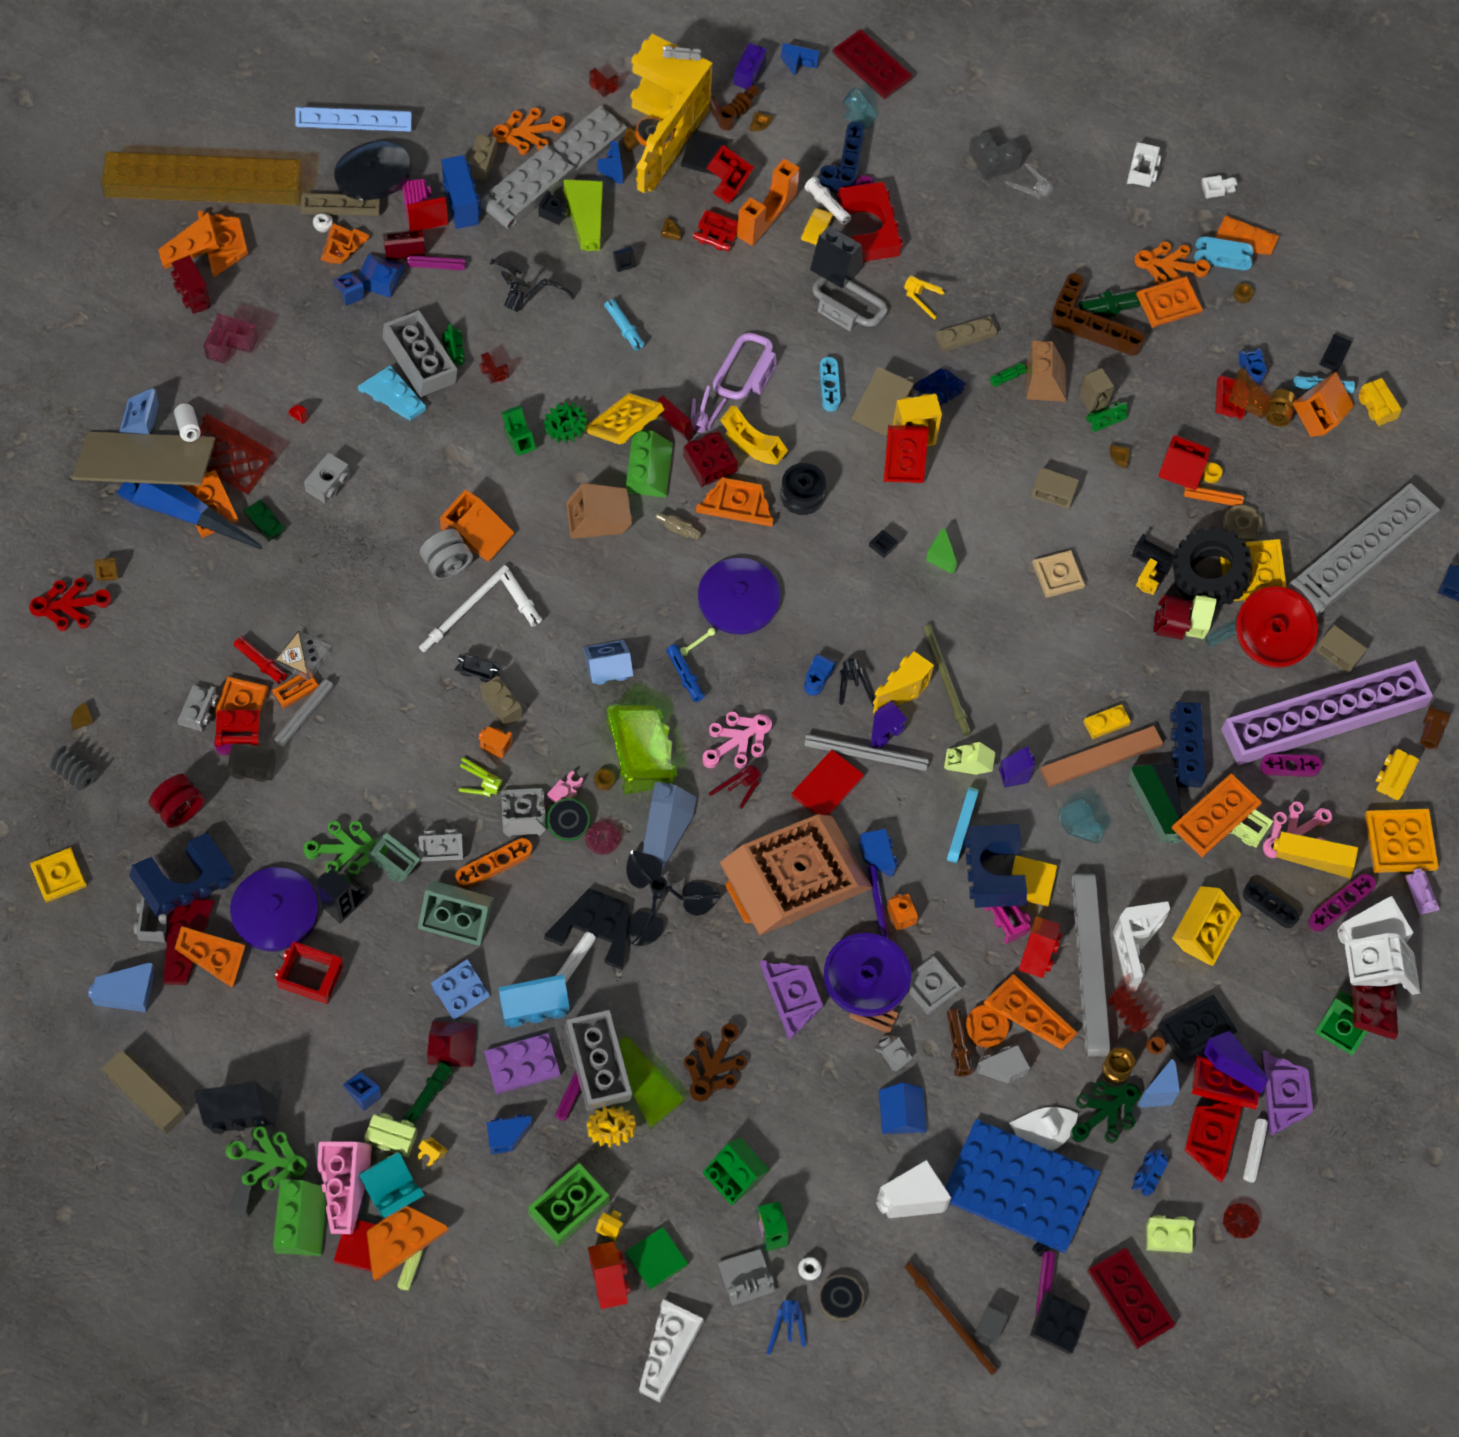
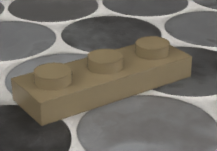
[935,316,997,352]

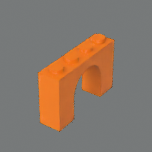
[737,158,800,247]

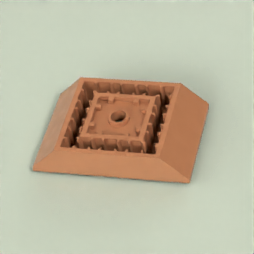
[720,814,872,936]

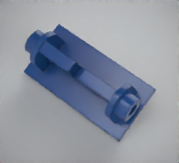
[1131,1149,1168,1197]

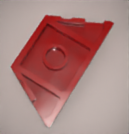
[1184,1103,1242,1182]

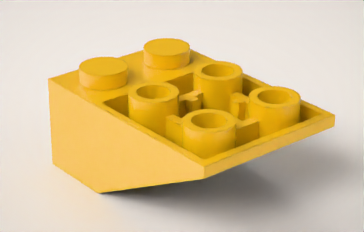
[873,651,934,714]

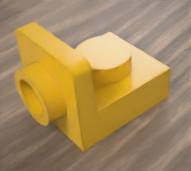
[1136,558,1159,595]

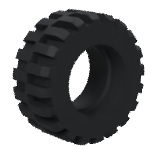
[1172,527,1253,608]

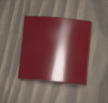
[657,395,694,442]

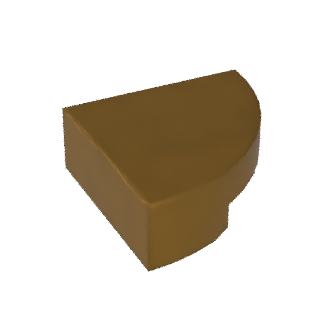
[750,112,773,131]
[623,127,641,152]
[661,218,681,241]
[1109,445,1130,469]
[71,702,94,730]

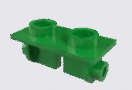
[441,323,465,366]
[1086,401,1128,433]

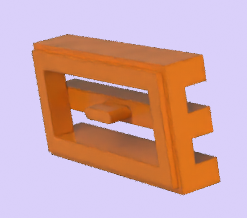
[272,670,319,709]

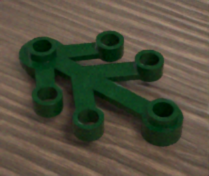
[1070,1081,1141,1143]

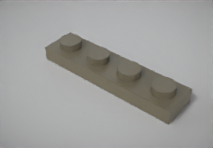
[301,194,380,216]

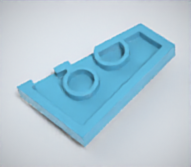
[358,366,426,421]

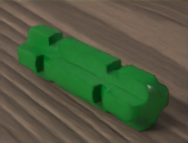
[990,363,1027,387]

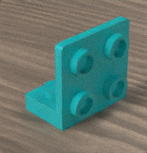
[359,1152,424,1219]

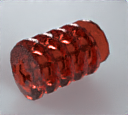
[1107,984,1155,1033]

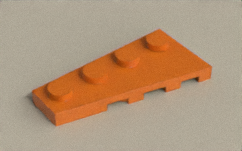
[983,974,1078,1050]

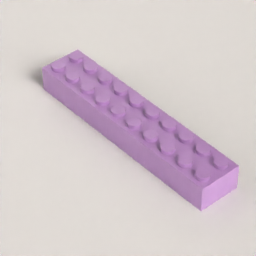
[1221,660,1433,765]

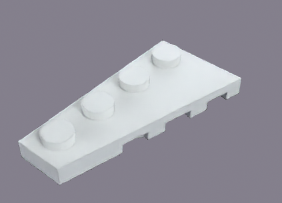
[639,1299,704,1403]

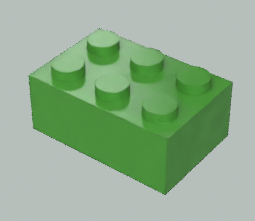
[528,1163,609,1247]

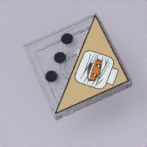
[274,630,333,680]

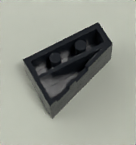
[316,869,371,924]

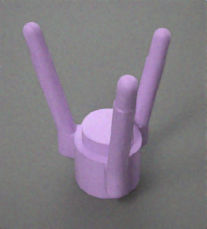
[690,386,727,433]

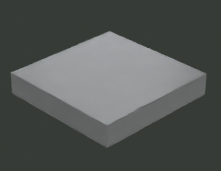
[908,956,962,1015]

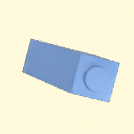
[89,963,155,1012]

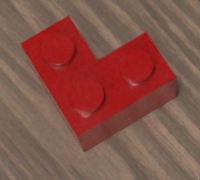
[706,145,754,204]
[1018,916,1062,978]
[587,1241,630,1309]

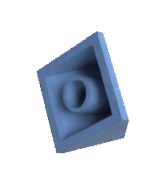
[119,388,159,434]
[1138,1059,1180,1107]

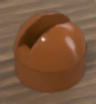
[1146,1037,1165,1055]

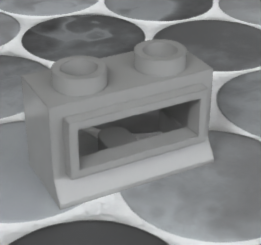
[134,896,169,943]

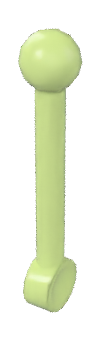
[680,628,716,656]

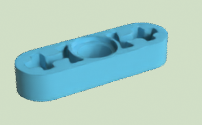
[819,357,841,412]

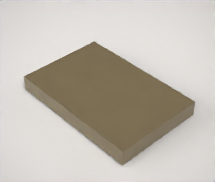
[851,366,914,438]

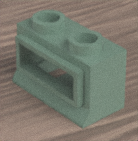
[366,832,420,882]

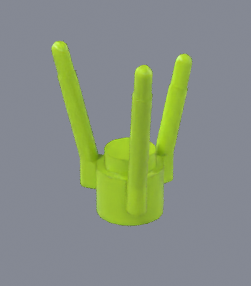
[458,757,503,797]

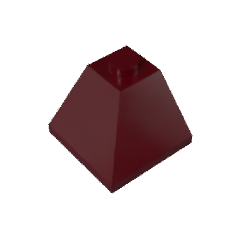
[427,1021,476,1067]

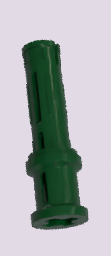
[403,1061,455,1126]

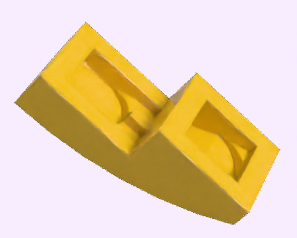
[801,208,833,245]

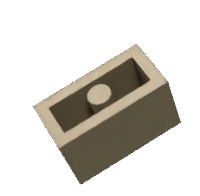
[469,134,497,182]
[1079,368,1114,412]
[1031,467,1079,509]
[1315,625,1367,674]
[480,676,522,728]

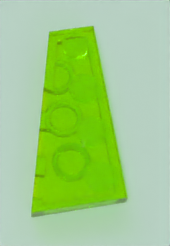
[618,1035,684,1130]

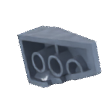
[643,782,697,870]

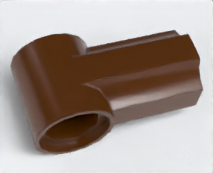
[1420,706,1450,749]

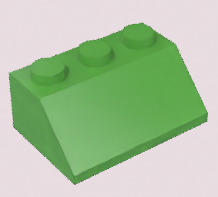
[626,430,673,498]
[273,1179,327,1256]

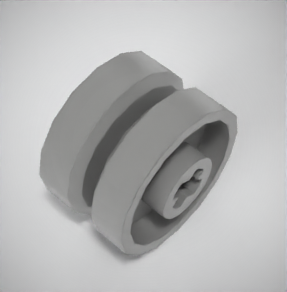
[419,529,473,580]

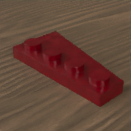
[163,900,215,985]

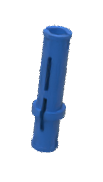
[666,644,705,702]

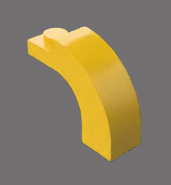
[720,406,788,465]

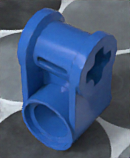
[1239,348,1267,387]
[804,654,836,696]

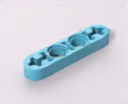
[946,787,979,864]

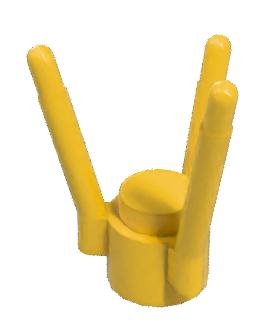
[904,275,944,320]

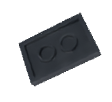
[1158,994,1237,1063]

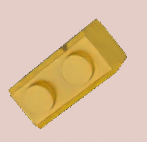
[1358,378,1402,426]
[1375,749,1419,800]

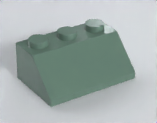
[418,880,494,946]

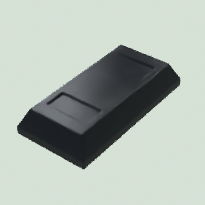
[1319,334,1352,372]

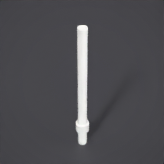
[419,565,510,652]

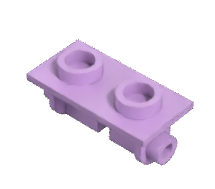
[1405,868,1440,915]

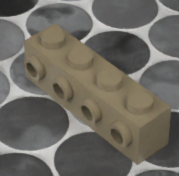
[101,1050,186,1134]

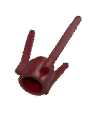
[709,765,761,809]

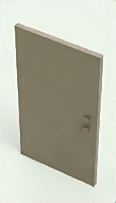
[72,432,216,486]

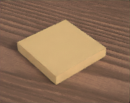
[1032,550,1085,598]

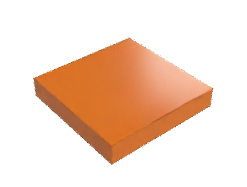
[215,676,269,716]

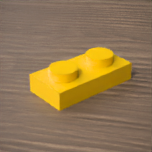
[1083,704,1131,740]

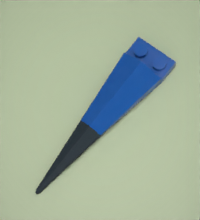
[116,482,263,549]

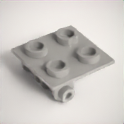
[718,1249,775,1306]

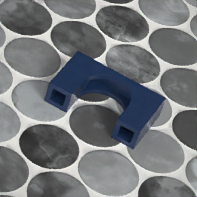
[964,824,1027,908]
[129,833,235,916]

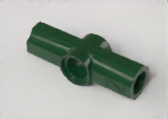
[1079,290,1140,317]

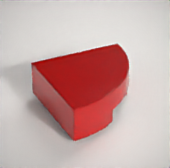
[288,405,308,424]

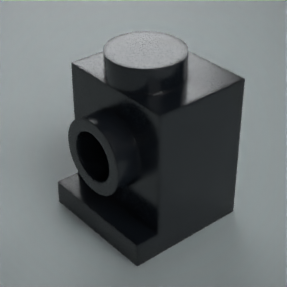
[538,191,570,225]

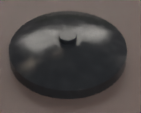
[334,141,412,200]

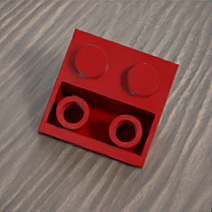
[1158,435,1211,491]

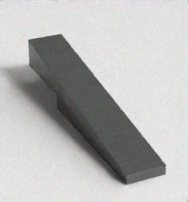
[228,1082,282,1217]

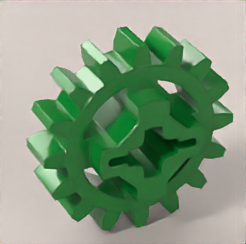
[543,402,588,444]

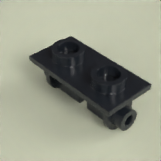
[454,653,500,682]

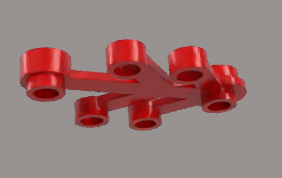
[29,578,111,631]

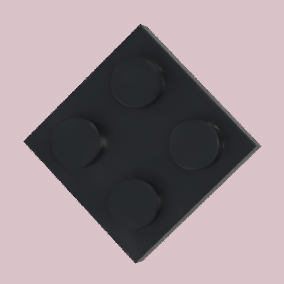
[1030,1292,1087,1354]

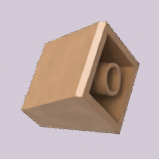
[1026,340,1066,402]
[566,483,633,539]

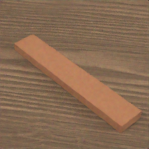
[1040,726,1163,788]

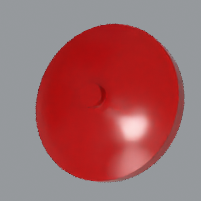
[1235,586,1318,668]

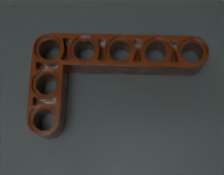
[1050,273,1145,356]

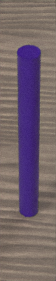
[868,866,890,939]

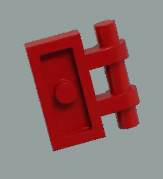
[693,210,738,252]

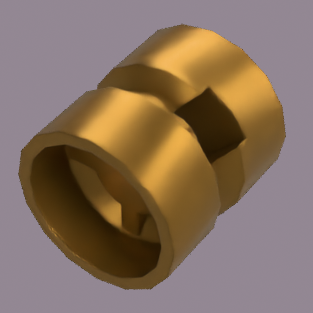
[1265,389,1297,427]
[1102,1047,1135,1084]

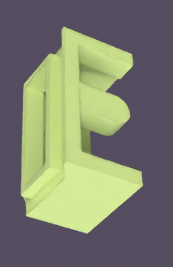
[1230,810,1273,848]

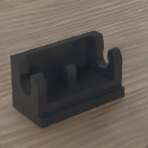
[1132,534,1174,575]

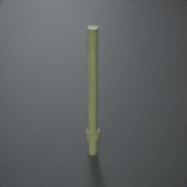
[923,625,971,736]

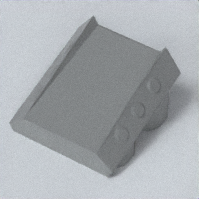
[501,788,546,838]

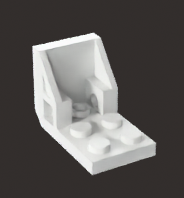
[1113,901,1170,993]
[1344,933,1420,995]

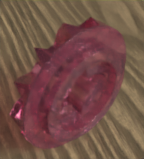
[585,821,620,854]

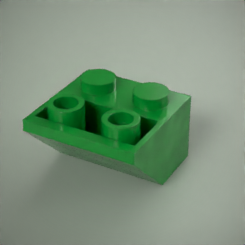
[702,1137,770,1206]

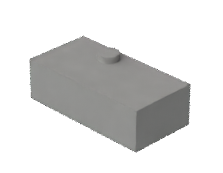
[382,310,457,397]
[565,1010,632,1111]

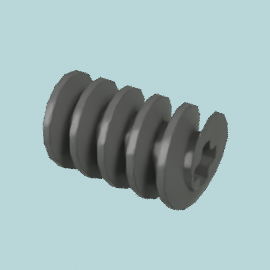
[49,746,98,790]

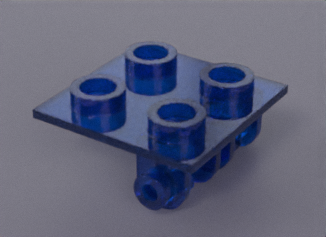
[913,367,966,406]

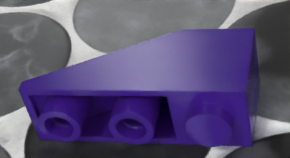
[1204,1031,1268,1093]

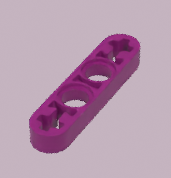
[1308,874,1376,932]

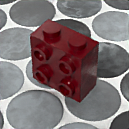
[171,255,211,314]
[683,431,738,487]

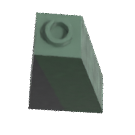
[1128,763,1183,844]

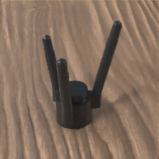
[839,658,874,706]

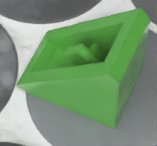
[926,528,957,573]

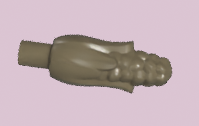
[656,512,701,540]

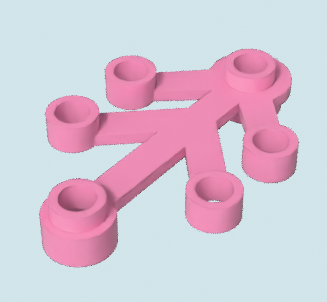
[702,712,772,769]
[1263,801,1332,858]

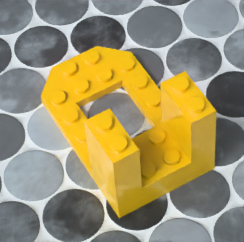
[630,34,712,193]

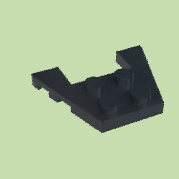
[544,888,629,970]

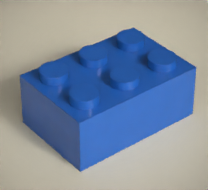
[441,155,481,229]

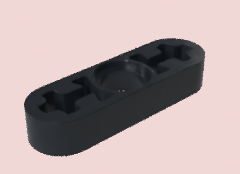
[1242,881,1299,928]

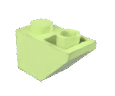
[1185,595,1216,639]
[944,742,995,775]

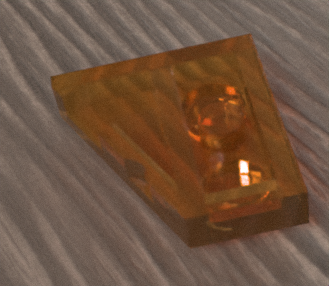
[1228,368,1270,419]

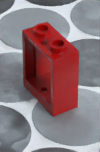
[275,941,344,1004]

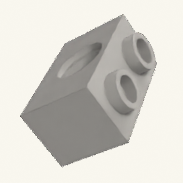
[304,453,350,504]

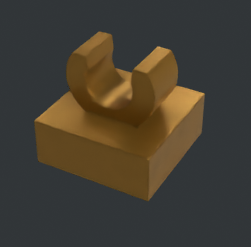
[94,558,118,581]

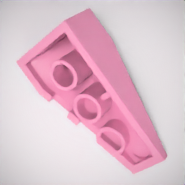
[317,1142,372,1234]

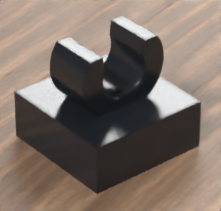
[613,247,636,272]
[869,529,898,558]

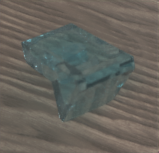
[843,87,877,129]

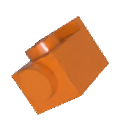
[478,726,513,759]

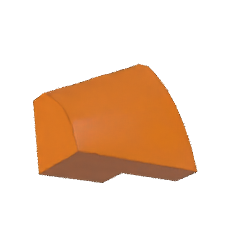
[320,223,370,264]

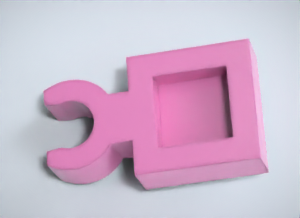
[547,771,583,803]

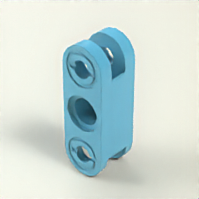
[1194,237,1254,270]

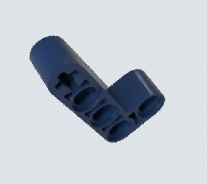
[819,121,864,192]

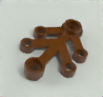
[684,1023,747,1102]

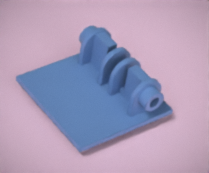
[431,959,490,1020]

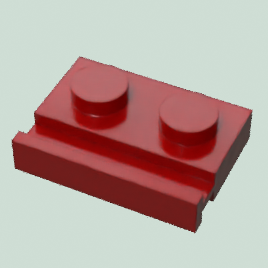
[1215,375,1246,420]

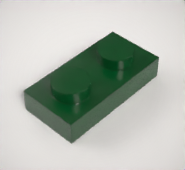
[244,499,285,542]

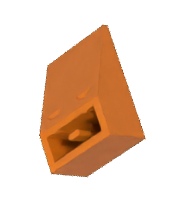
[1292,372,1354,437]
[440,489,514,562]

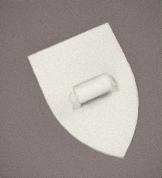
[1009,1107,1078,1151]

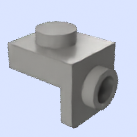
[874,1035,912,1071]

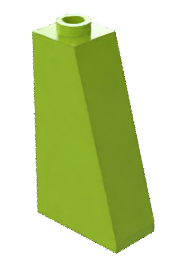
[564,180,603,251]

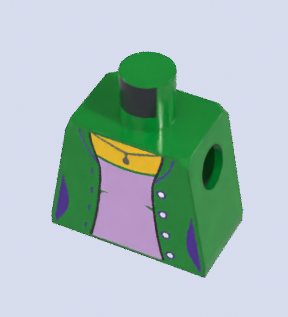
[755,1201,788,1252]

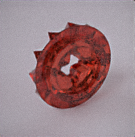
[1223,1203,1259,1240]

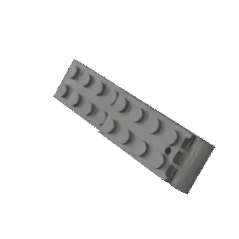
[480,105,628,230]
[1286,483,1440,617]

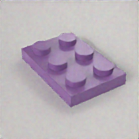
[484,1033,560,1094]

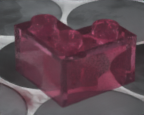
[203,313,258,364]

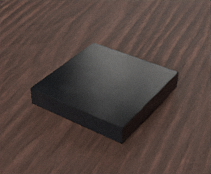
[681,132,728,175]

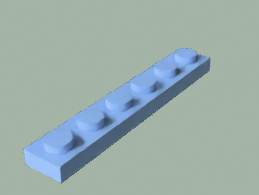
[295,106,412,131]

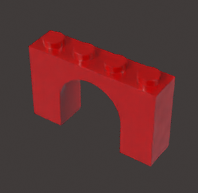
[837,182,903,262]

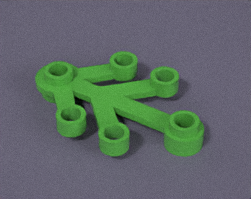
[303,821,388,876]
[226,1127,307,1191]

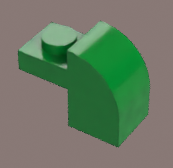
[501,405,536,456]

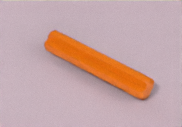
[1184,487,1244,506]

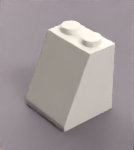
[1337,896,1413,944]
[876,1160,951,1218]

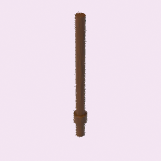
[904,1262,998,1376]

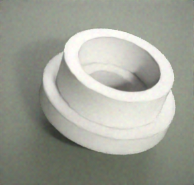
[313,213,333,232]
[798,1257,821,1280]

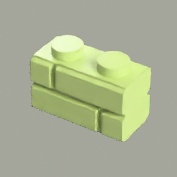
[364,1113,417,1158]

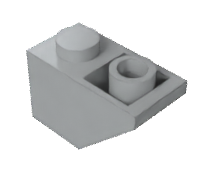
[976,1045,1030,1084]

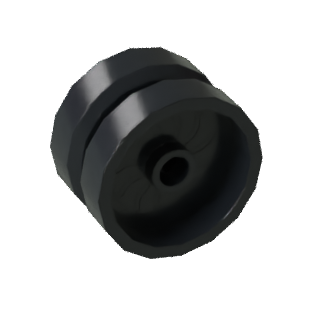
[781,463,826,515]

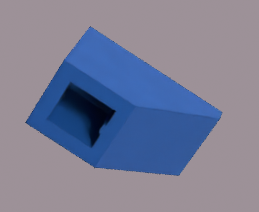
[859,829,898,876]
[486,1114,532,1155]

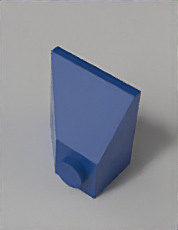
[357,253,405,298]

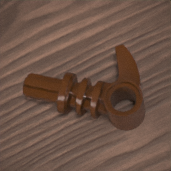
[710,85,760,131]

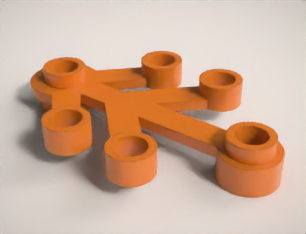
[492,108,565,155]
[1134,242,1210,285]

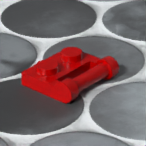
[215,710,260,747]

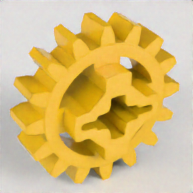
[587,1105,636,1147]

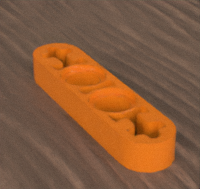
[455,838,532,889]

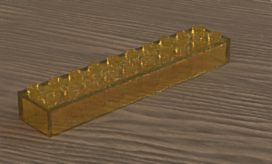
[101,151,303,205]

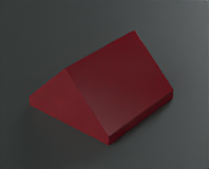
[383,230,425,260]

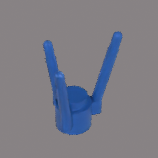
[767,1300,806,1355]

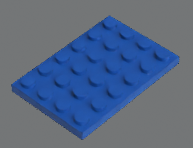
[945,1119,1100,1254]

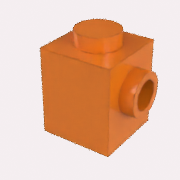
[887,894,918,931]

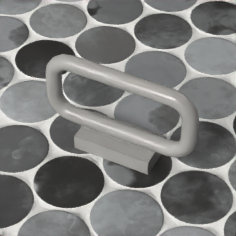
[812,276,888,331]

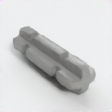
[663,46,701,61]

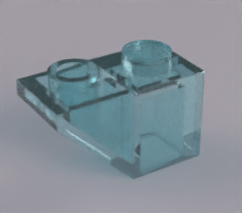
[1058,799,1103,844]

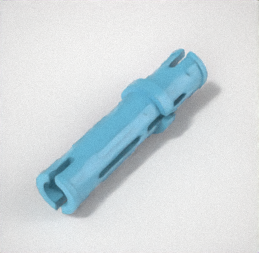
[604,299,645,351]
[1293,376,1355,394]

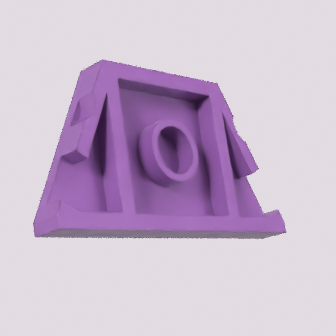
[759,960,823,1040]
[1261,1051,1313,1135]

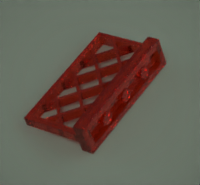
[200,413,277,495]

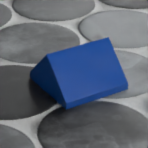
[879,1082,927,1134]

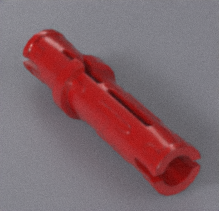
[233,636,287,684]

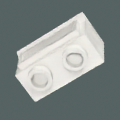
[1127,142,1161,187]

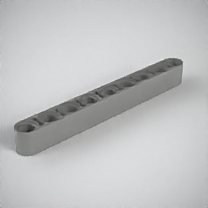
[1072,874,1110,1057]

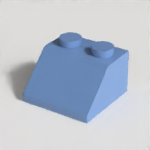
[583,640,633,684]

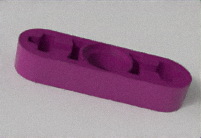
[1260,754,1322,777]

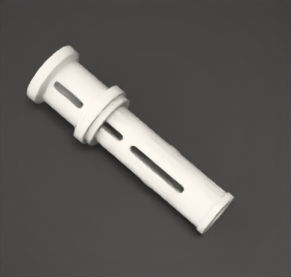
[805,177,851,225]

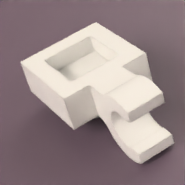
[1201,175,1237,198]

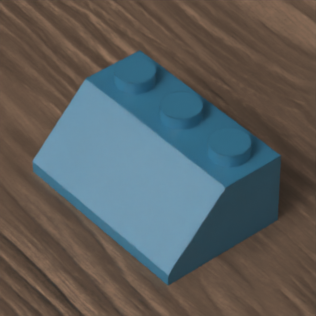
[498,974,570,1028]

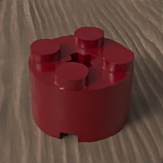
[1153,595,1193,640]

